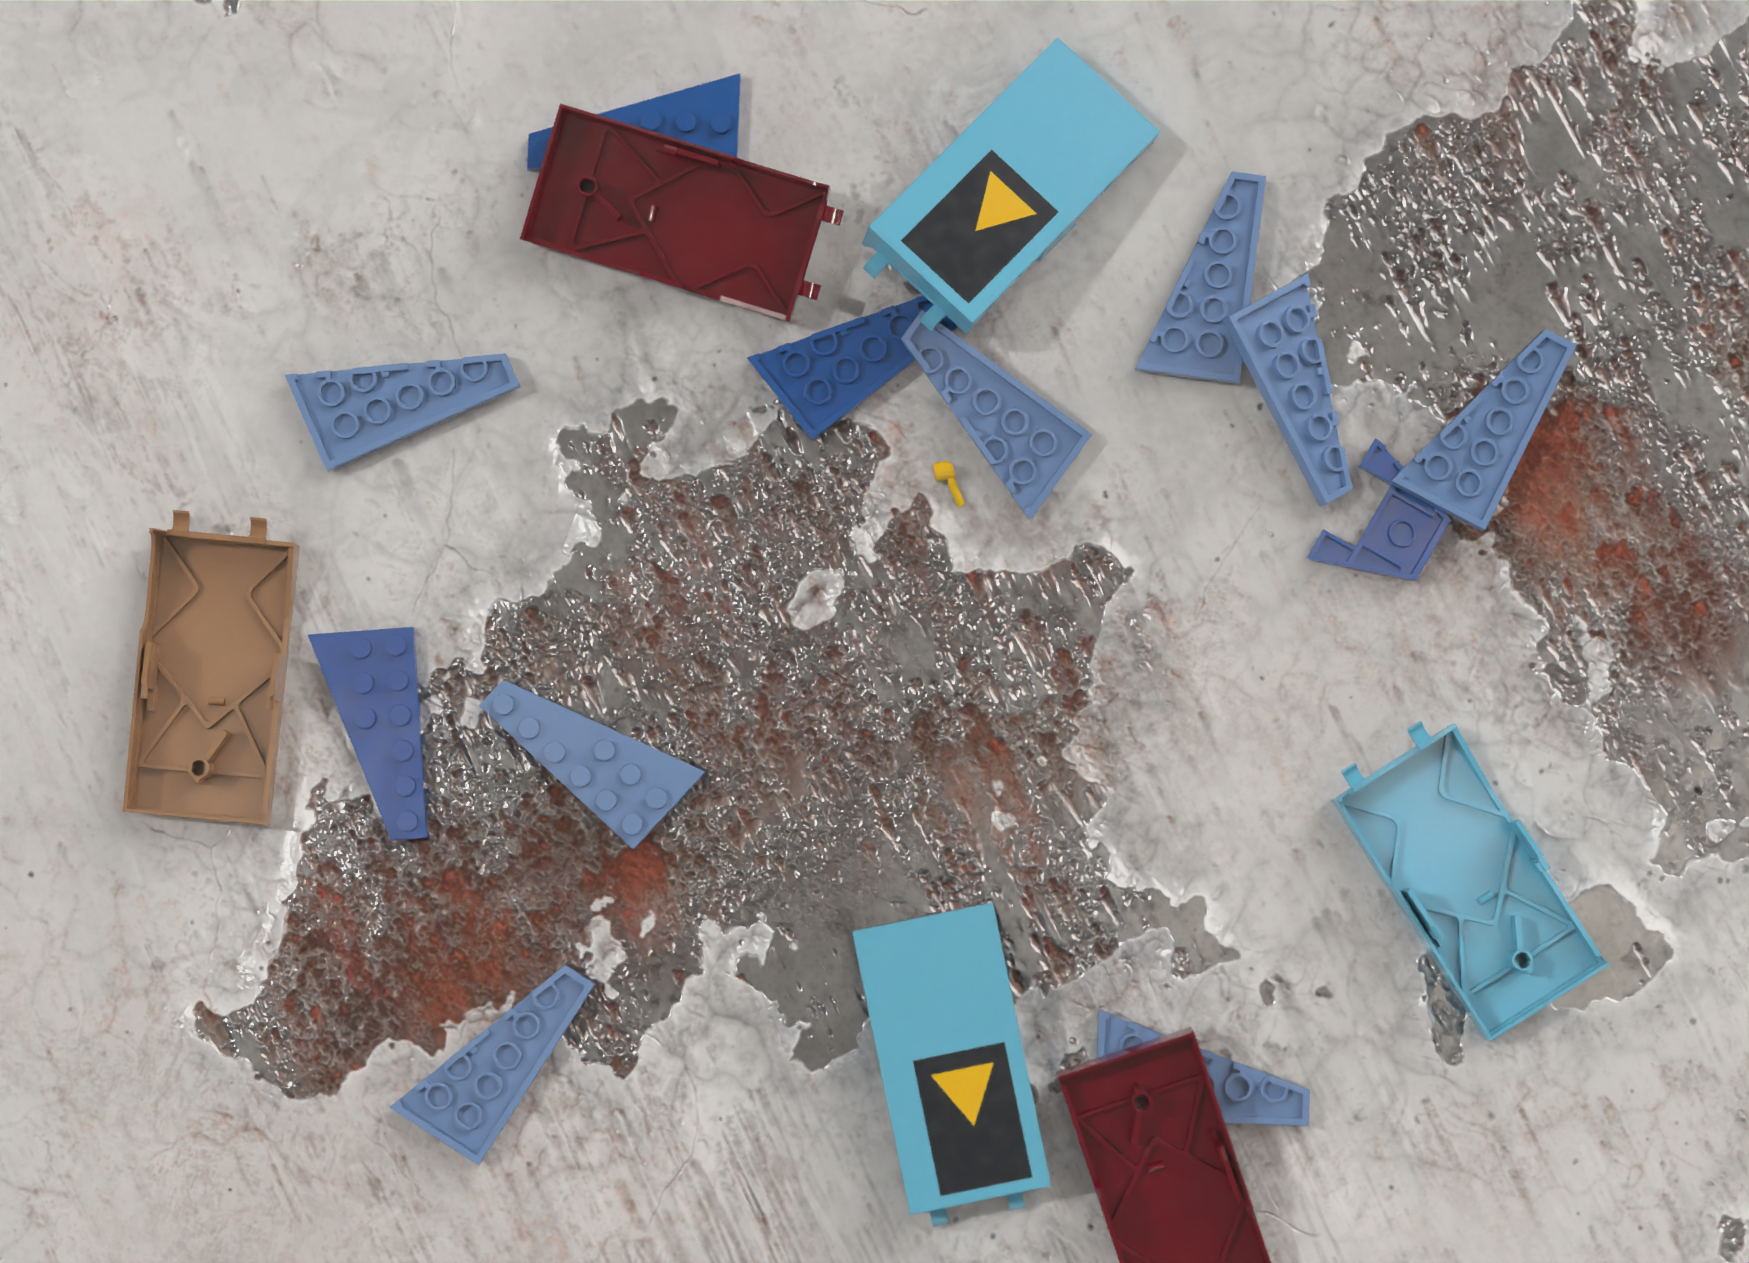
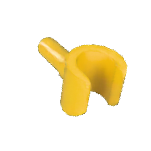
[933,461,966,507]

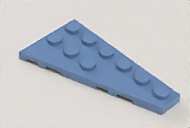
[1135,171,1266,384]
[1223,273,1353,506]
[901,310,1092,520]
[1389,329,1576,532]
[285,353,521,472]
[479,680,706,850]
[389,965,595,1165]
[1096,1009,1310,1126]

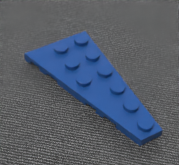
[527,73,741,171]
[747,295,958,441]
[308,627,428,840]

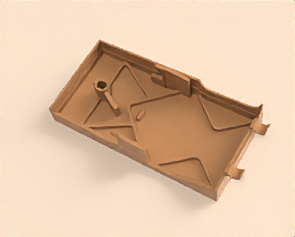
[123,510,300,825]

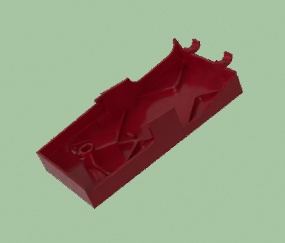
[520,103,844,322]
[1056,1027,1271,1263]

